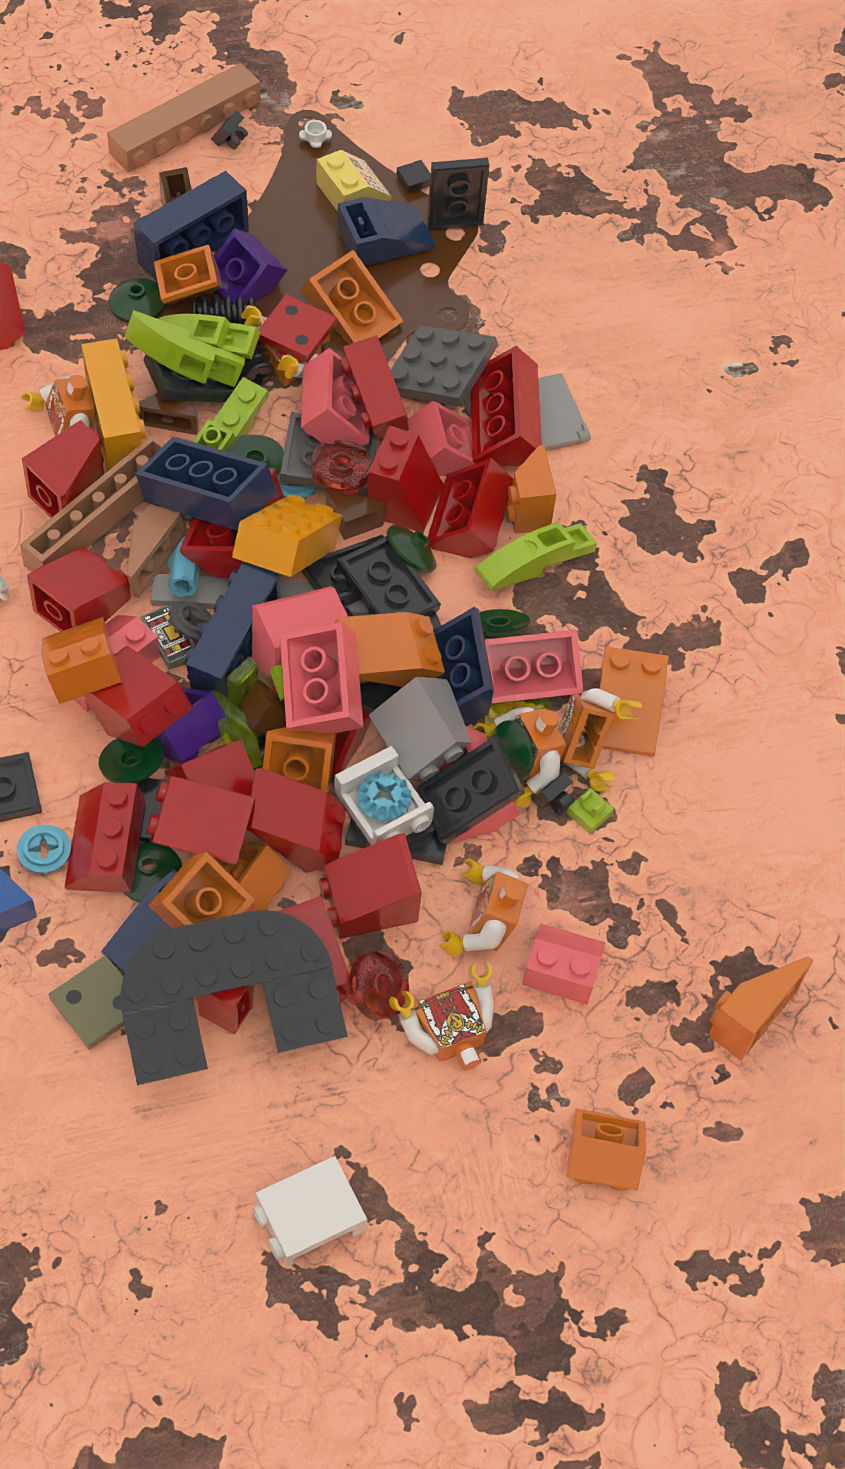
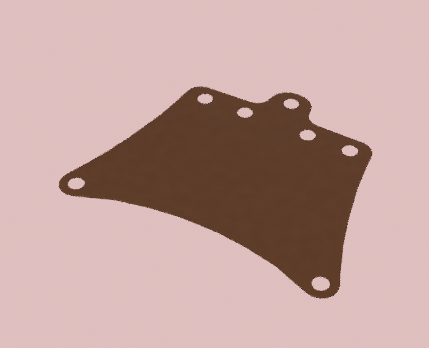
[159,110,478,362]

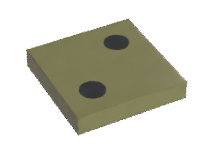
[48,955,125,1050]

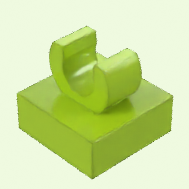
[567,788,614,834]

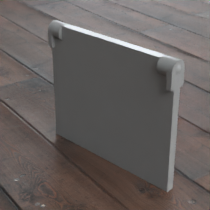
[464,373,591,450]

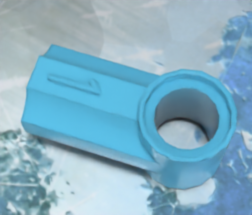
[167,536,200,598]

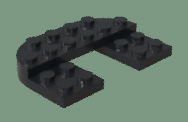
[120,910,348,1086]

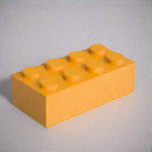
[81,338,146,471]
[232,495,343,577]

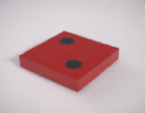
[258,294,337,363]

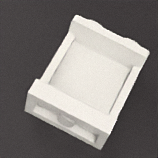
[334,746,434,845]
[252,1156,367,1267]

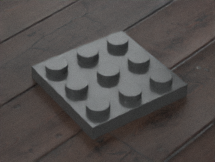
[391,325,498,406]
[279,412,378,496]

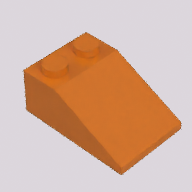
[300,250,404,344]
[334,612,445,687]
[41,617,122,704]
[598,646,669,756]
[708,956,814,1061]

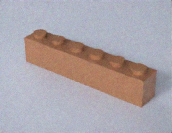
[107,63,261,172]
[20,434,165,572]

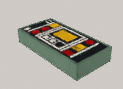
[141,605,195,670]

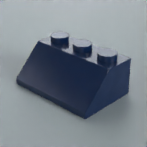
[433,607,494,726]

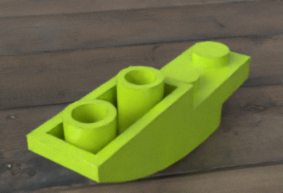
[124,310,245,387]
[160,314,261,359]
[193,377,270,451]
[475,522,597,591]

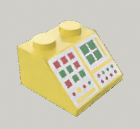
[316,150,392,212]

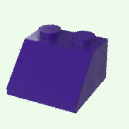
[214,229,288,304]
[155,687,231,763]

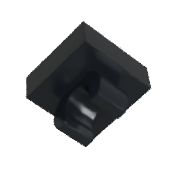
[211,110,248,149]
[532,772,574,814]

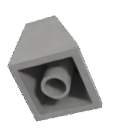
[369,677,471,782]

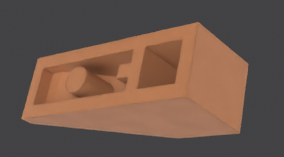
[127,504,187,598]

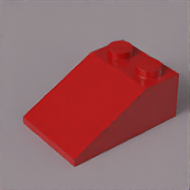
[246,768,346,873]

